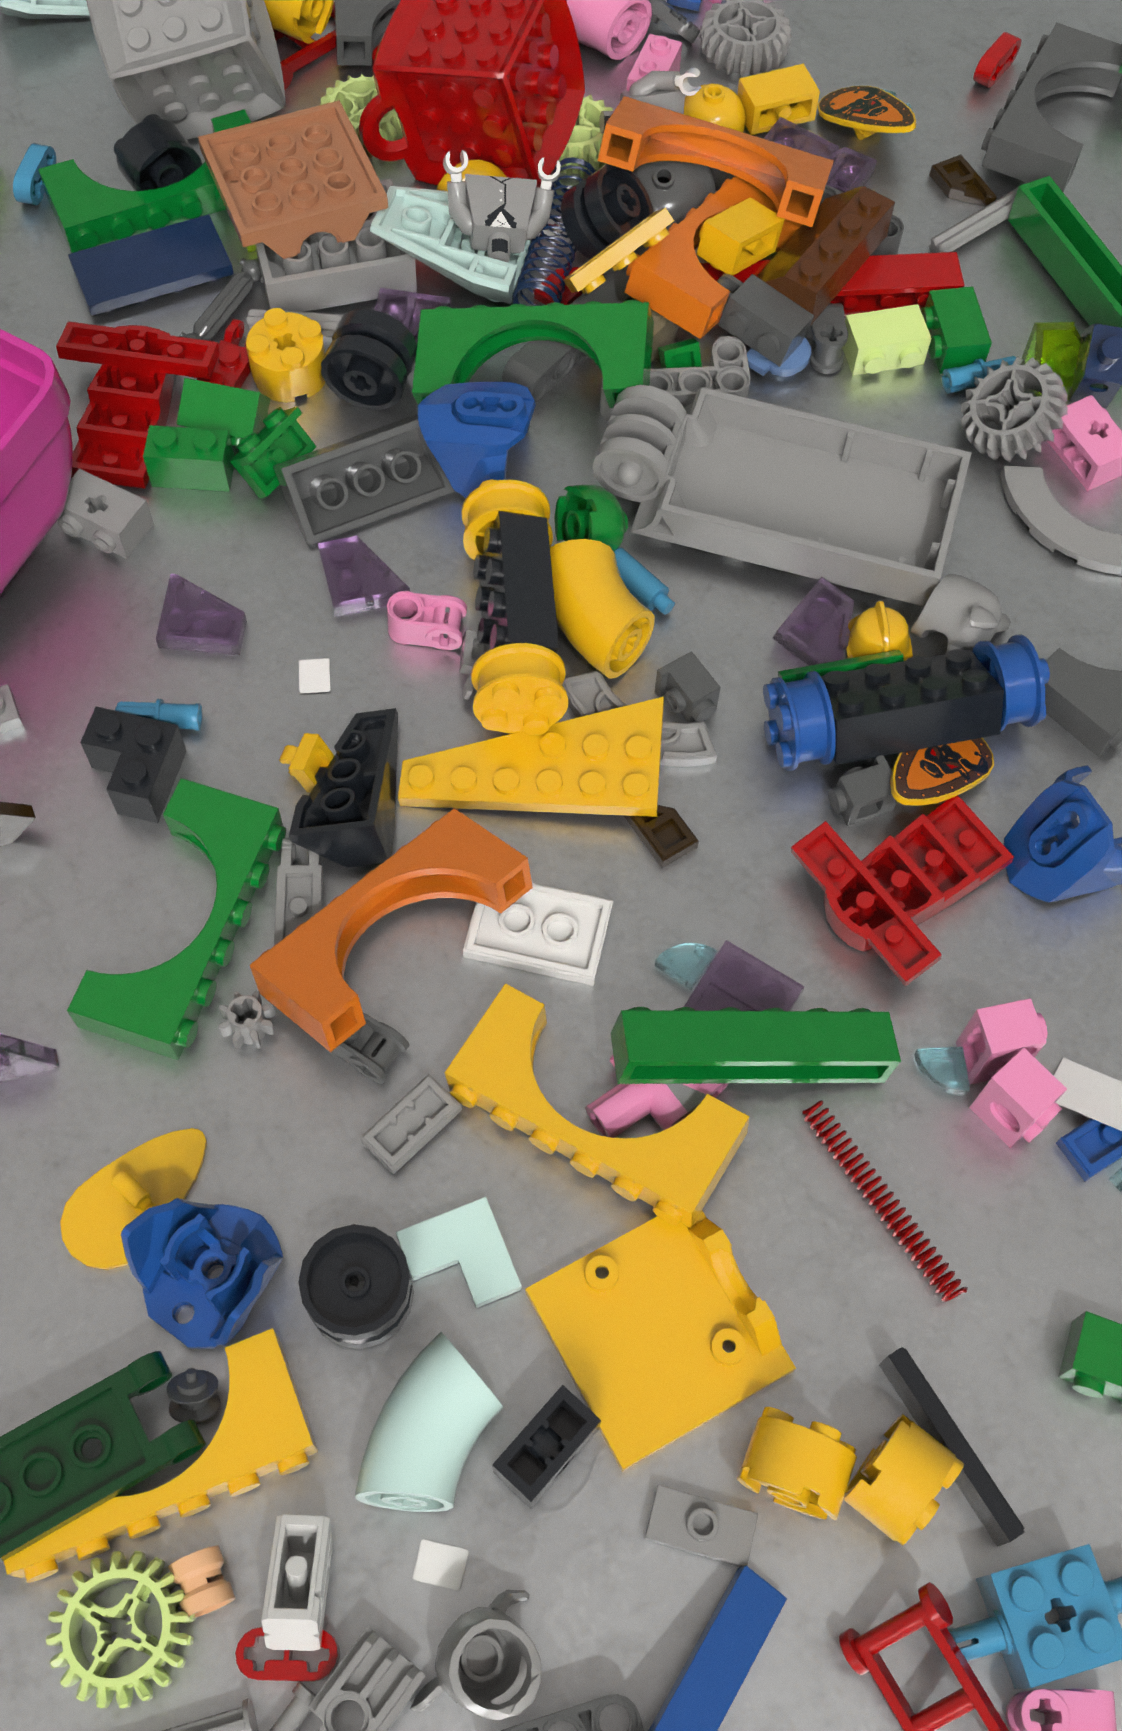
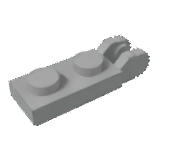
[274,838,324,946]

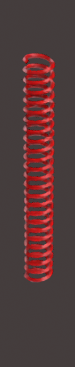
[802,1100,968,1302]

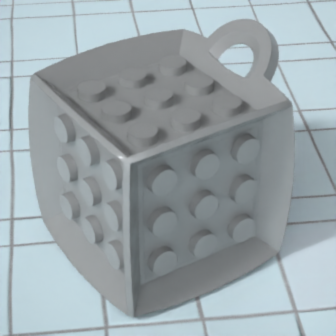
[86,0,286,139]

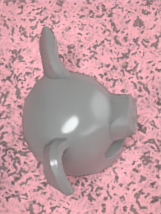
[911,574,1011,653]
[410,1590,541,1720]

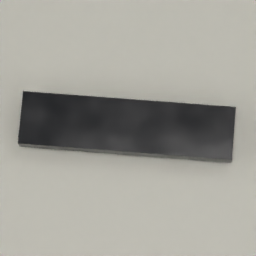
[879,1347,1025,1547]

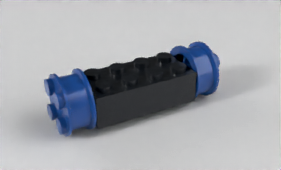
[763,634,1050,771]

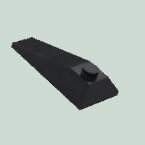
[289,708,398,868]

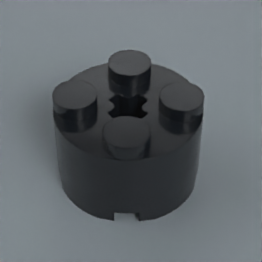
[114,114,202,191]

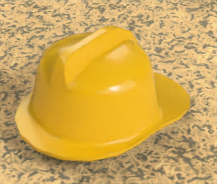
[845,601,913,661]

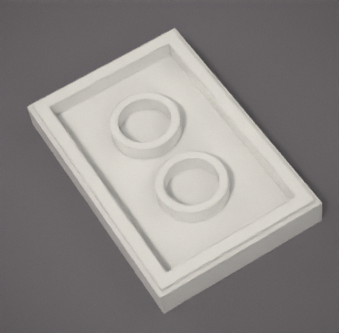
[463,883,613,986]

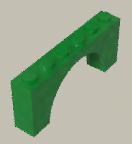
[38,109,251,253]
[412,300,654,408]
[67,778,286,1061]

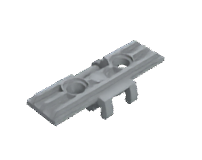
[269,1626,427,1731]

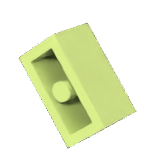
[842,304,932,376]

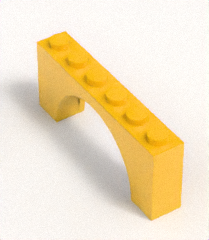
[444,983,749,1228]
[4,1328,318,1583]

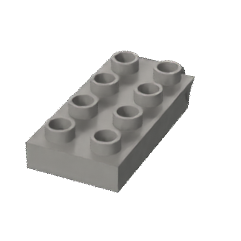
[592,385,972,606]

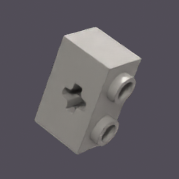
[58,469,154,559]

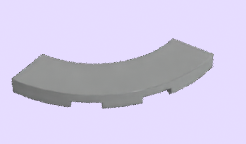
[1000,466,1122,575]
[562,670,717,767]

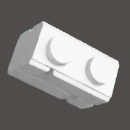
[261,1514,333,1651]

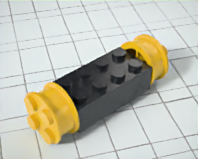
[461,479,568,735]

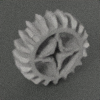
[699,0,792,78]
[960,356,1068,462]

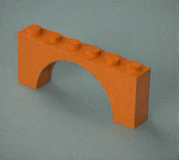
[598,96,834,227]
[624,176,803,339]
[250,808,533,1053]

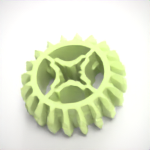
[320,74,404,160]
[553,95,613,179]
[46,1551,196,1708]

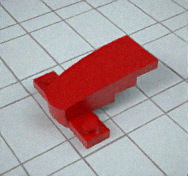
[56,321,220,489]
[791,795,1014,987]

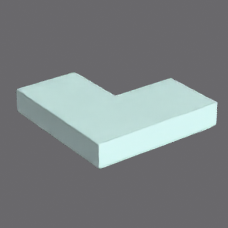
[396,1197,522,1308]

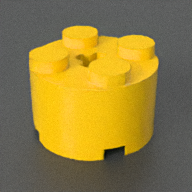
[264,0,334,44]
[246,308,325,403]
[737,1407,857,1520]
[843,1414,964,1546]

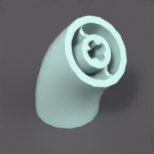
[355,1332,504,1512]

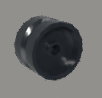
[561,164,653,260]
[321,309,417,410]
[298,1224,414,1349]

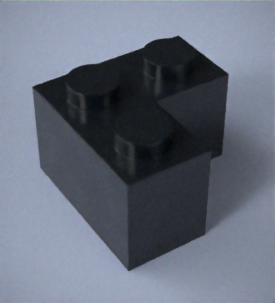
[80,706,187,823]

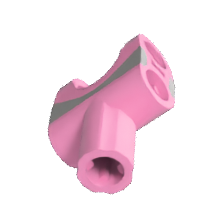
[585,1055,729,1138]

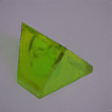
[1021,322,1082,401]

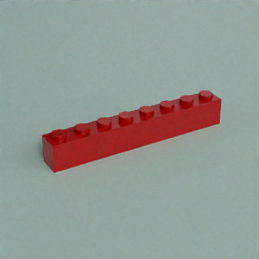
[701,252,965,323]

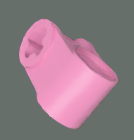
[387,591,467,650]
[1005,1689,1117,1731]

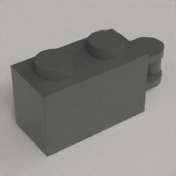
[717,274,814,367]

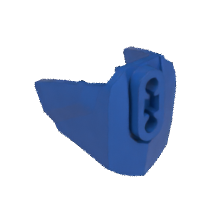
[418,382,536,499]
[1004,765,1122,903]
[121,1198,284,1349]

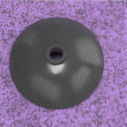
[631,161,715,229]

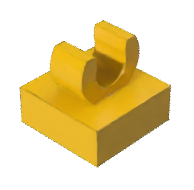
[279,733,335,793]

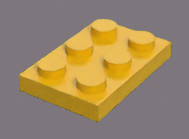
[563,207,674,294]

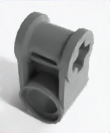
[805,303,848,374]
[331,1012,410,1084]

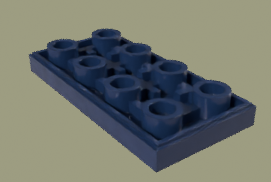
[68,214,234,316]

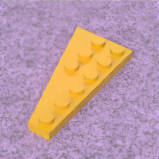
[398,696,664,817]

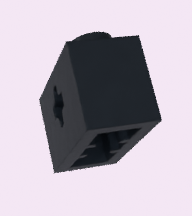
[492,1385,601,1509]

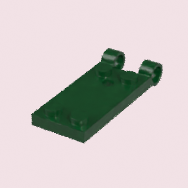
[0,1351,206,1563]

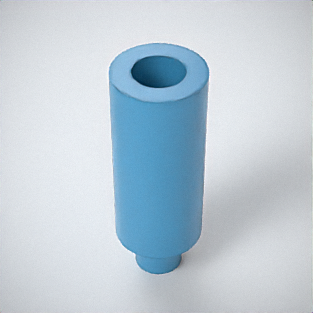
[614,548,675,615]

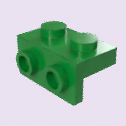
[230,406,317,498]

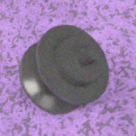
[166,1368,220,1424]

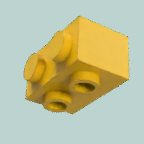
[737,63,820,135]
[696,197,785,276]

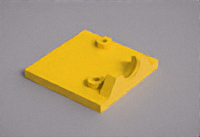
[525,1211,796,1472]

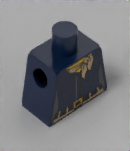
[1069,324,1122,408]

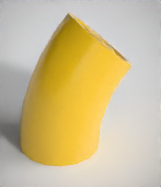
[550,539,655,679]

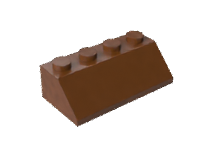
[757,186,895,326]

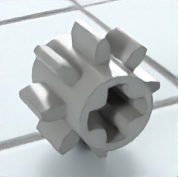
[218,990,276,1050]

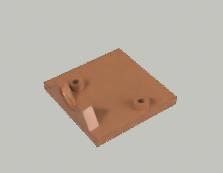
[198,100,389,259]

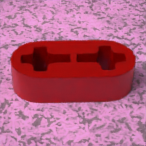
[973,32,1022,88]
[235,1627,340,1682]

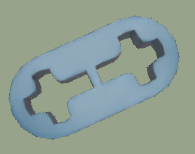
[13,143,56,206]

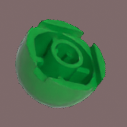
[554,485,628,551]

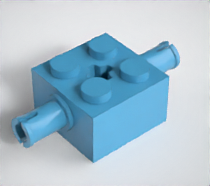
[948,1544,1122,1689]

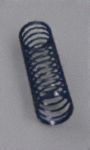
[512,157,596,306]

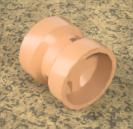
[168,1545,235,1618]

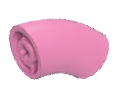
[566,0,652,60]

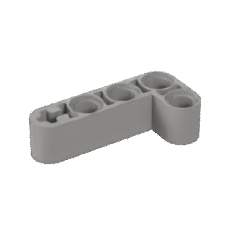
[600,336,751,421]

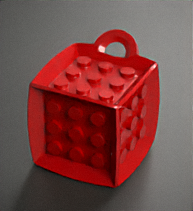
[359,0,585,187]

